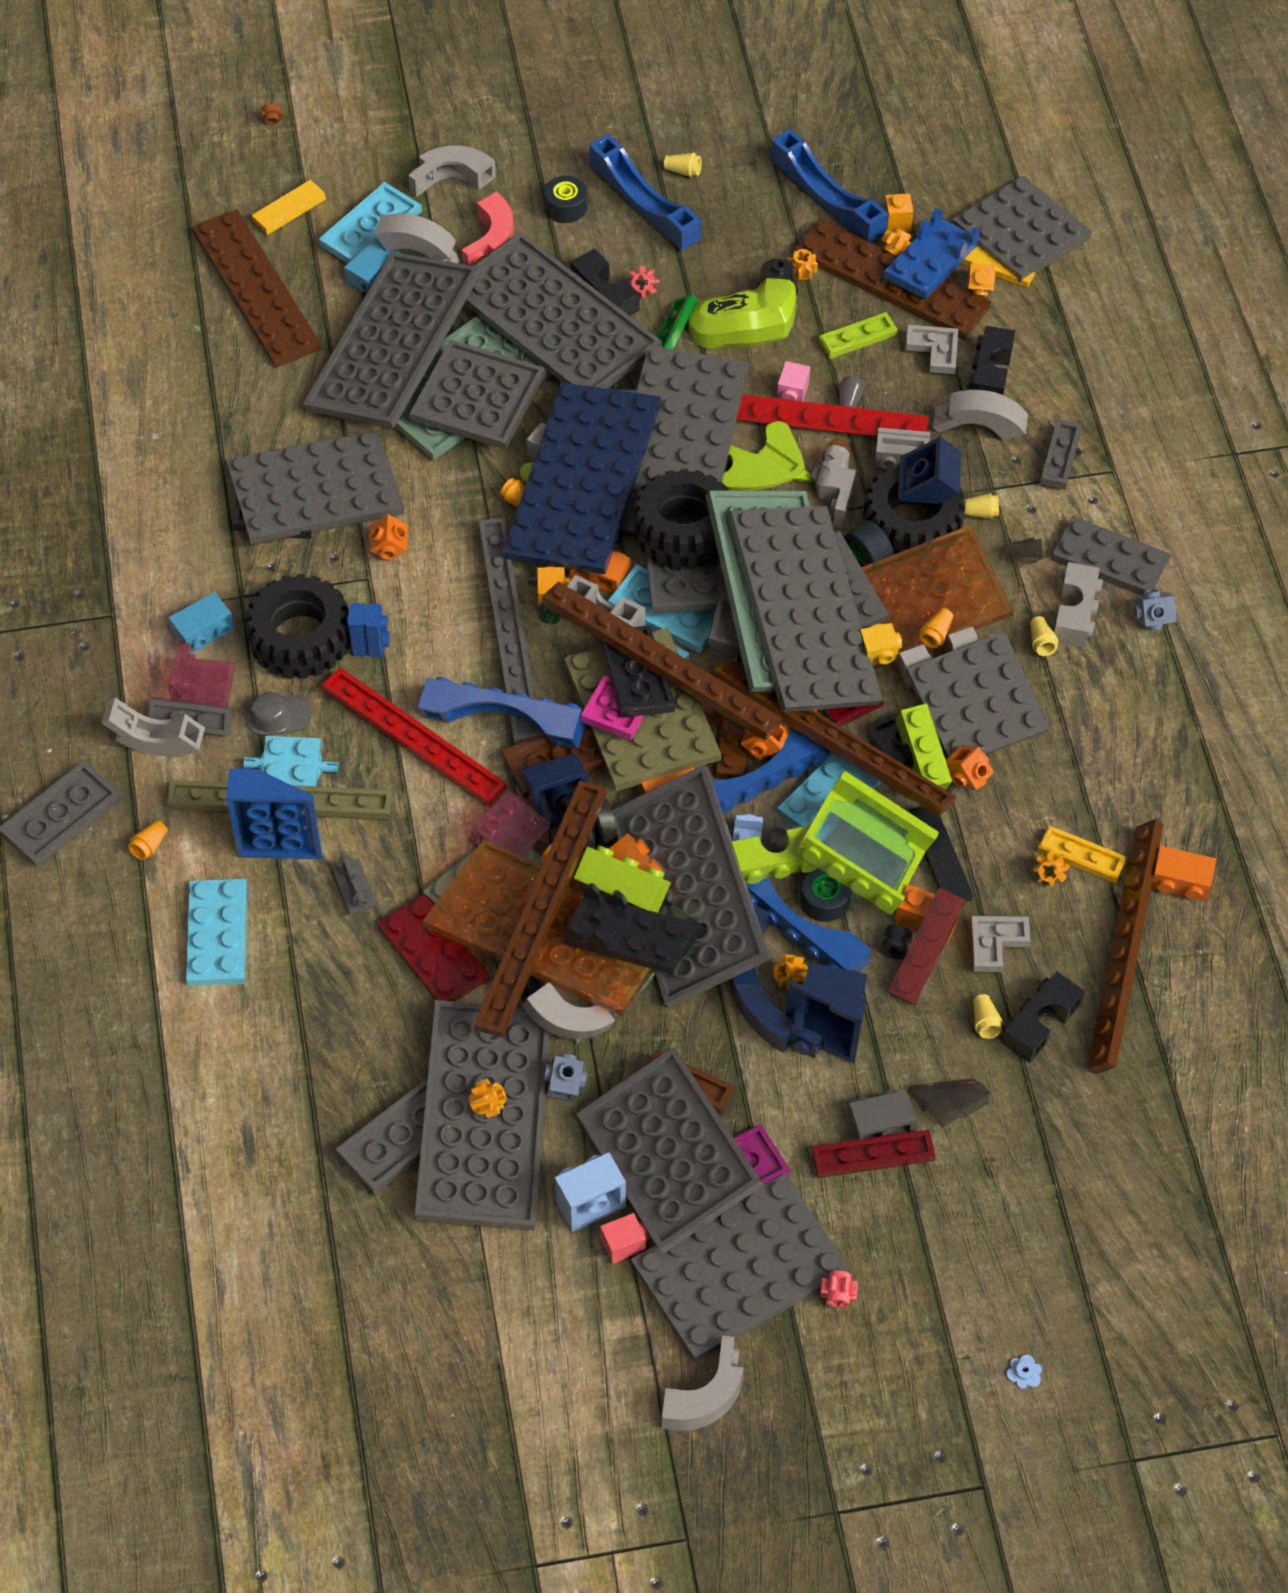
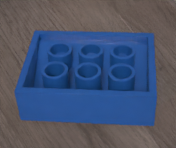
[226,767,323,860]

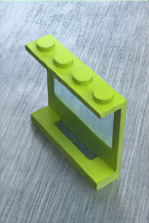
[795,771,939,915]

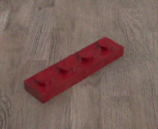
[889,888,966,1005]
[812,1129,935,1178]

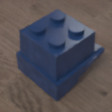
[785,963,867,1063]

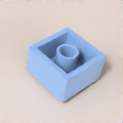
[555,1152,626,1232]

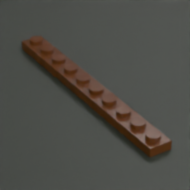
[541,581,782,741]
[712,659,956,817]
[474,780,607,1038]
[1087,819,1164,1074]

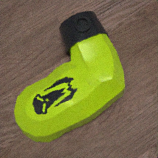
[687,259,798,349]

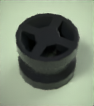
[880,925,913,960]

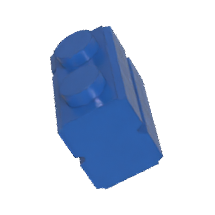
[347,603,390,657]

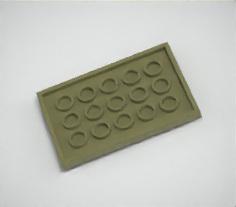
[564,627,721,791]

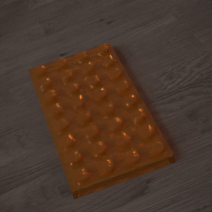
[423,839,654,1016]

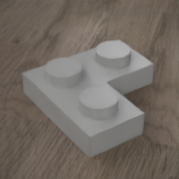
[906,325,958,374]
[971,916,1031,972]

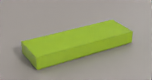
[818,312,898,359]

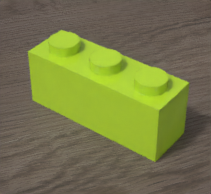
[574,845,671,913]

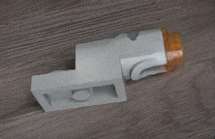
[811,439,856,527]

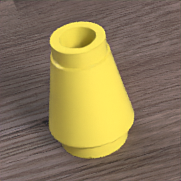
[664,153,702,177]
[964,493,999,519]
[1030,616,1059,656]
[973,994,1003,1039]

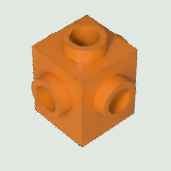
[369,514,408,562]
[740,723,789,761]
[946,745,994,790]

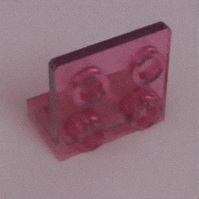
[168,642,236,706]
[469,790,551,864]

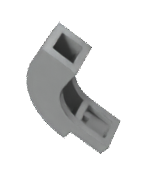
[408,145,496,197]
[374,213,460,263]
[933,390,1028,441]
[102,697,205,757]
[522,982,630,1039]
[661,1335,744,1431]

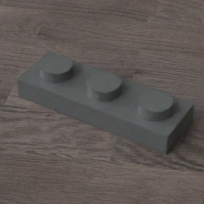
[1040,419,1083,490]
[149,697,233,736]

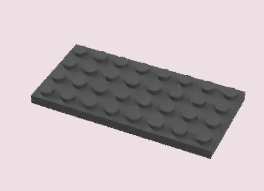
[464,232,662,389]
[303,252,481,428]
[619,345,749,536]
[727,506,883,712]
[611,765,771,1007]
[414,1000,550,1231]

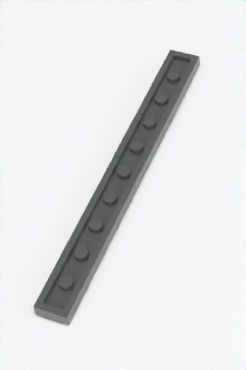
[479,517,541,745]

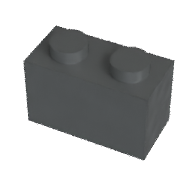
[848,1090,917,1140]

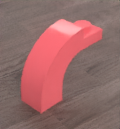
[462,191,514,266]

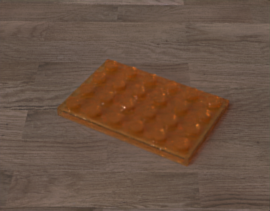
[861,525,1013,670]

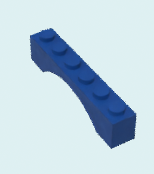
[770,129,888,243]
[589,134,701,251]
[417,677,586,749]
[713,729,830,814]
[746,878,871,972]

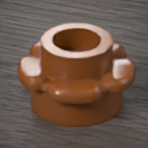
[260,103,284,125]

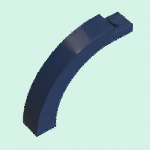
[729,904,822,1058]

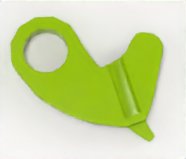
[722,421,814,491]

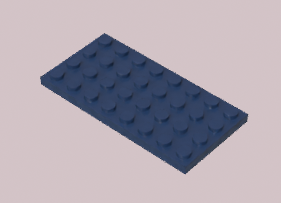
[502,382,662,574]

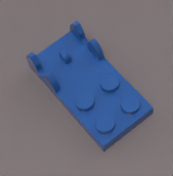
[883,208,980,300]

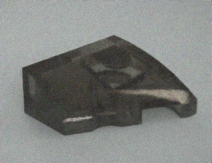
[907,1078,990,1128]

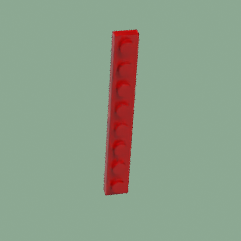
[737,394,928,437]
[322,667,507,807]

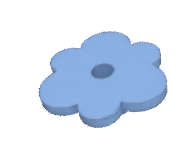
[1007,1355,1042,1389]

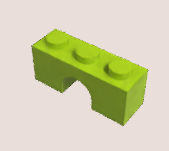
[895,703,952,790]
[732,825,819,884]

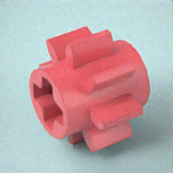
[628,266,660,298]
[821,1271,858,1308]

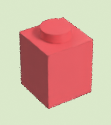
[600,1213,649,1264]

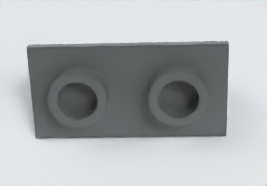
[332,855,377,915]

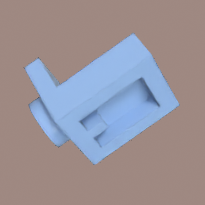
[733,814,763,841]

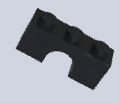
[570,248,640,316]
[968,325,1016,395]
[1002,971,1085,1063]

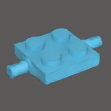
[244,736,339,787]

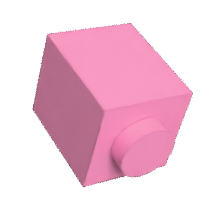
[777,361,810,401]

